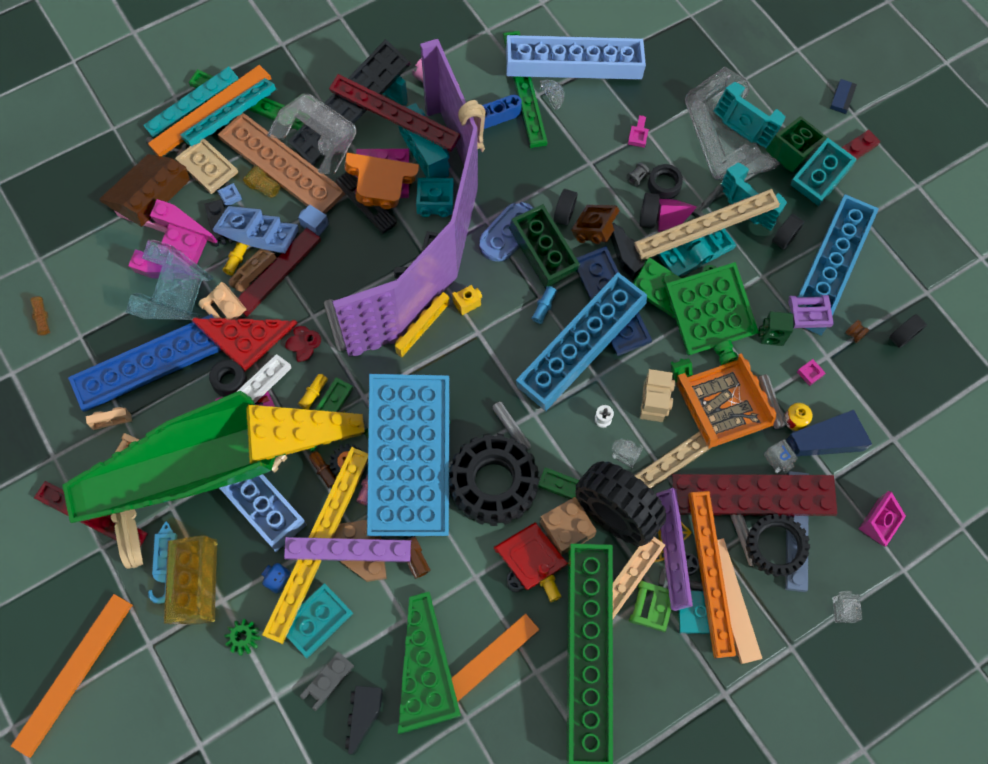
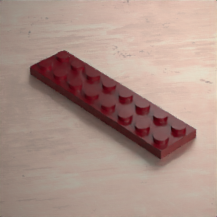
[672,474,837,516]

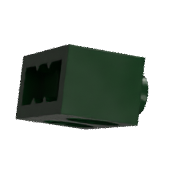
[758,311,793,346]

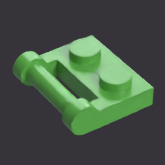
[629,581,671,632]

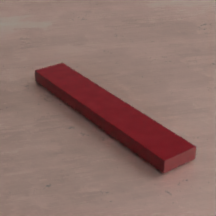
[238,228,321,317]
[34,481,148,547]

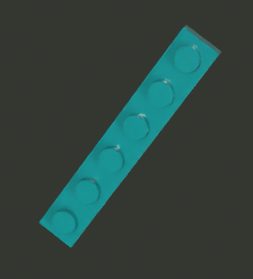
[144,66,239,139]
[180,78,276,147]

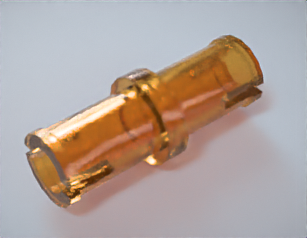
[30,296,50,335]

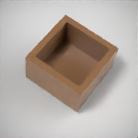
[540,497,596,556]

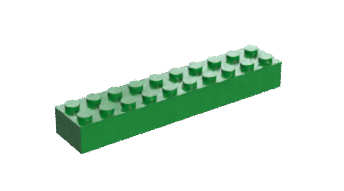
[567,544,613,764]

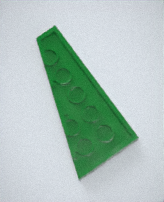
[398,592,461,734]

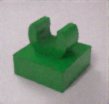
[671,358,693,383]

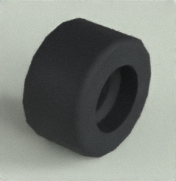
[209,360,247,397]

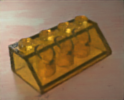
[164,535,217,624]

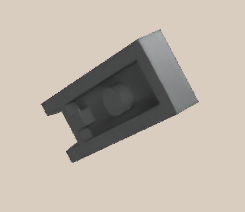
[300,652,355,711]

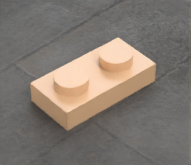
[86,407,132,430]

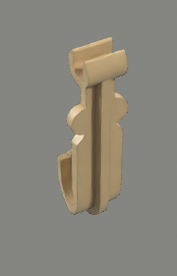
[458,100,485,152]
[111,509,143,569]

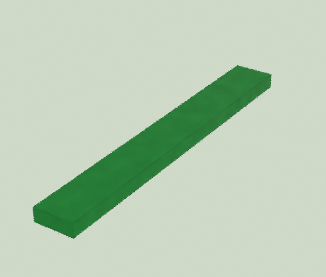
[503,31,547,148]
[189,69,311,130]

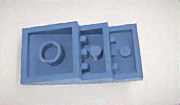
[213,206,299,253]

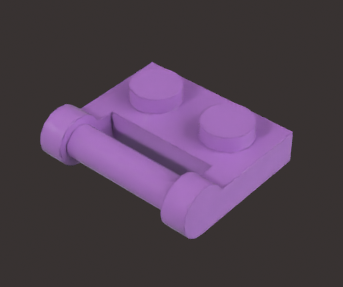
[788,295,834,328]

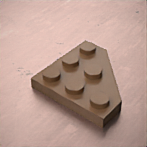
[332,520,387,582]

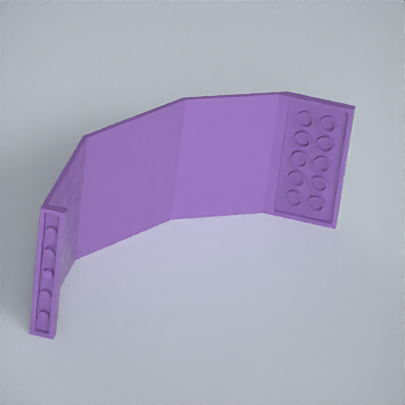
[332,39,478,356]

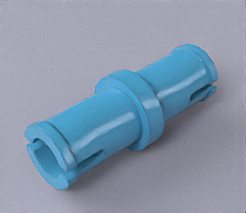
[531,286,557,324]

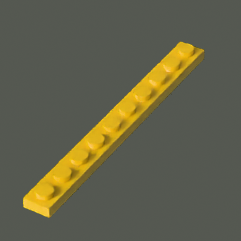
[262,447,368,644]

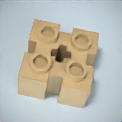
[640,369,675,422]

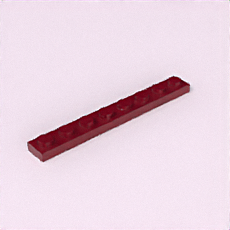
[329,74,461,152]

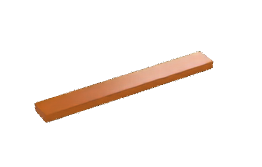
[148,65,271,156]
[688,491,736,658]
[11,594,133,758]

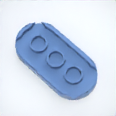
[479,202,533,261]

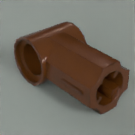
[405,536,431,579]

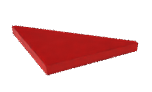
[192,318,298,372]

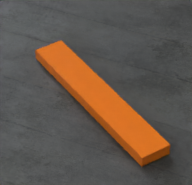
[452,614,539,701]

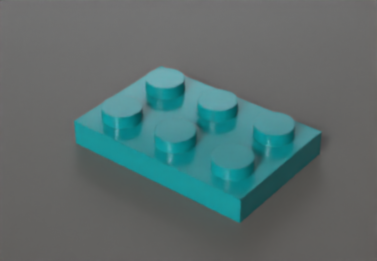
[286,583,353,658]

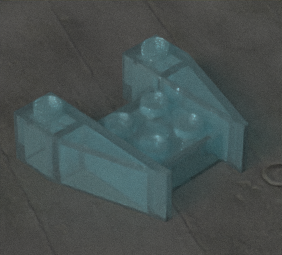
[126,240,214,320]

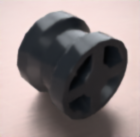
[685,553,699,576]
[507,571,525,593]

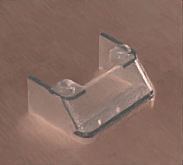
[267,93,356,174]

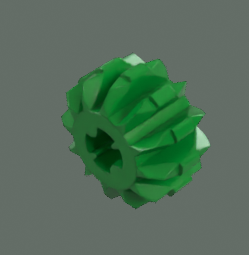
[224,619,261,656]

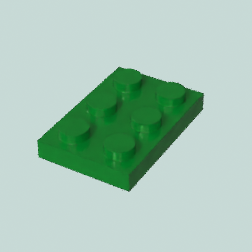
[633,257,682,318]

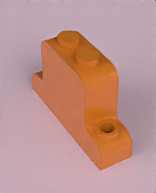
[345,153,419,209]

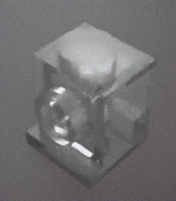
[611,438,644,468]

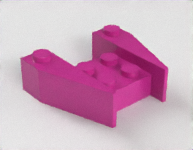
[128,199,217,279]

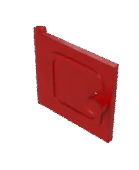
[494,522,568,590]

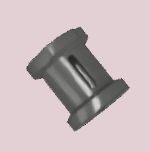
[626,163,650,186]

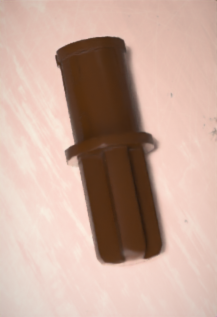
[309,451,336,489]

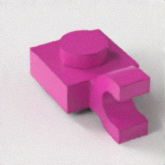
[628,115,649,148]

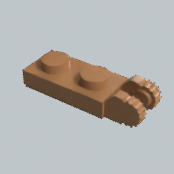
[228,249,276,292]

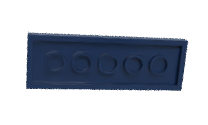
[577,246,652,356]

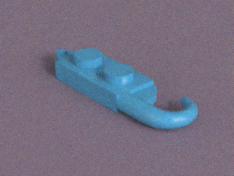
[148,521,177,604]

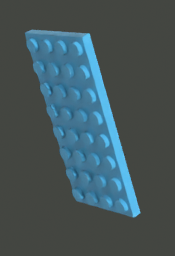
[367,374,449,536]

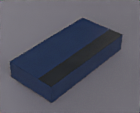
[830,79,857,114]

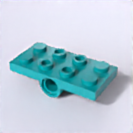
[657,229,736,277]

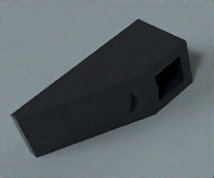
[610,223,646,281]
[345,686,383,755]

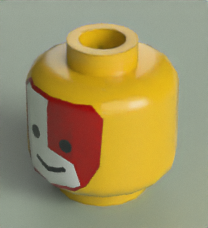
[784,403,813,431]

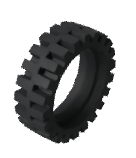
[746,514,810,577]

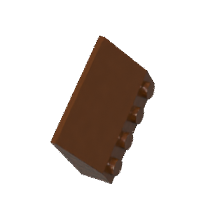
[99,154,190,227]

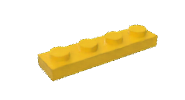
[395,292,449,357]

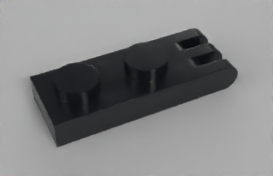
[204,199,233,247]

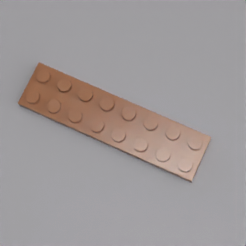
[218,113,345,214]

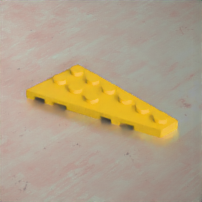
[246,405,365,464]

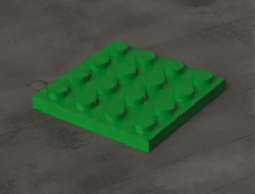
[665,262,759,356]

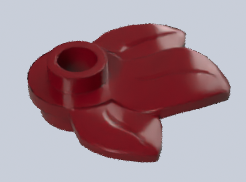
[285,326,321,362]

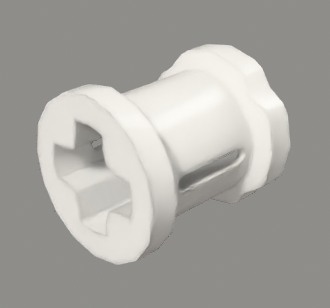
[595,405,614,428]

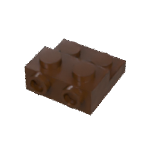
[571,205,620,244]

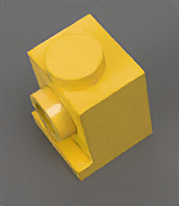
[452,285,482,315]

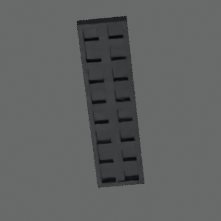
[288,39,411,166]

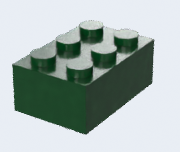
[765,116,828,172]

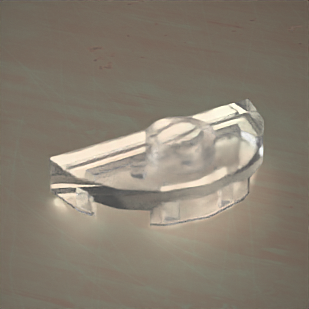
[540,80,565,110]

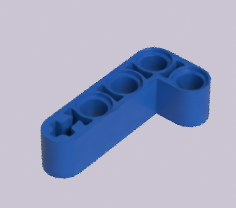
[482,95,522,129]

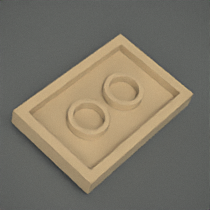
[175,139,238,194]

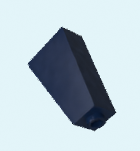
[786,410,872,457]

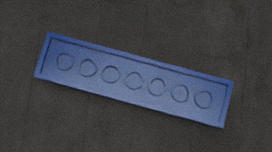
[68,314,221,412]

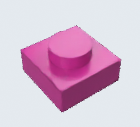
[797,359,826,386]

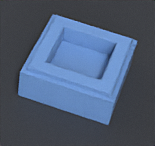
[217,183,242,207]

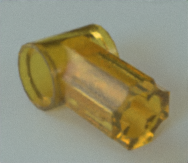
[243,166,281,198]

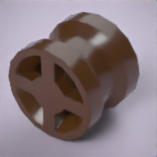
[845,320,870,343]

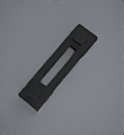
[335,172,397,234]

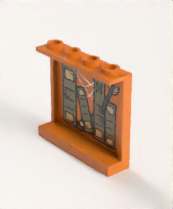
[676,353,776,449]

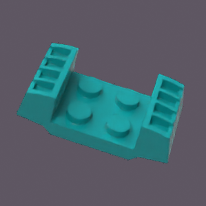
[713,82,785,148]
[721,162,787,231]

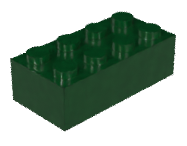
[509,204,580,289]

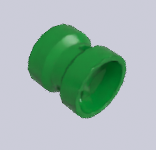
[714,340,738,366]

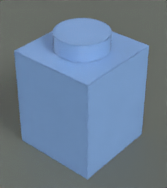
[298,204,329,236]

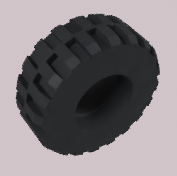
[449,433,539,526]
[575,461,666,546]

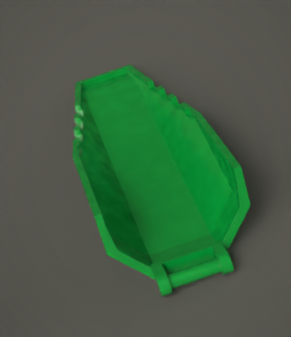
[62,391,286,523]

